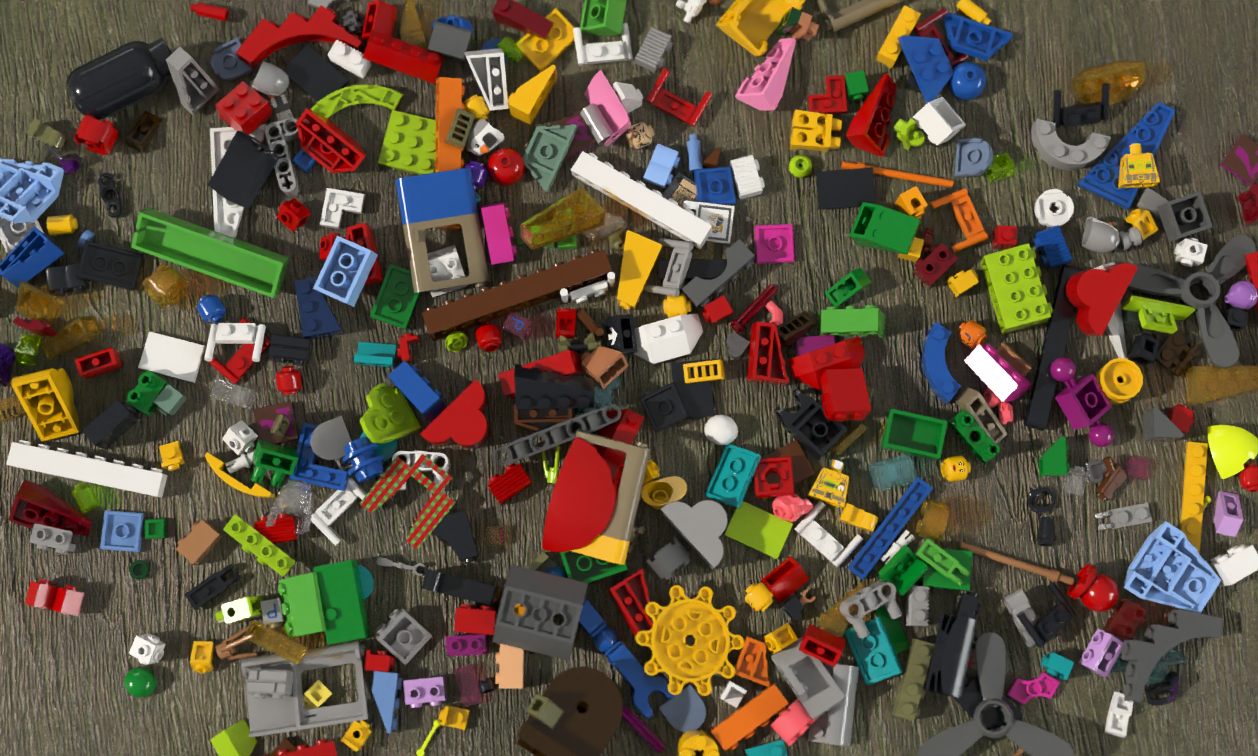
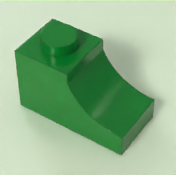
[825,267,872,307]

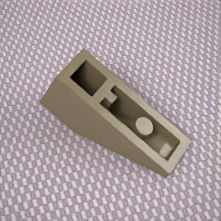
[954,387,1008,444]

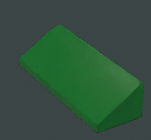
[874,594,909,654]

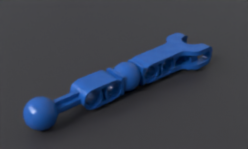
[545,566,675,719]

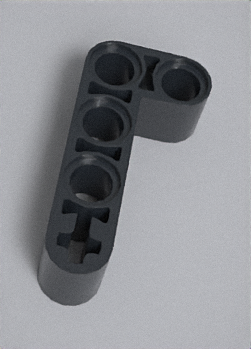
[422,569,502,607]

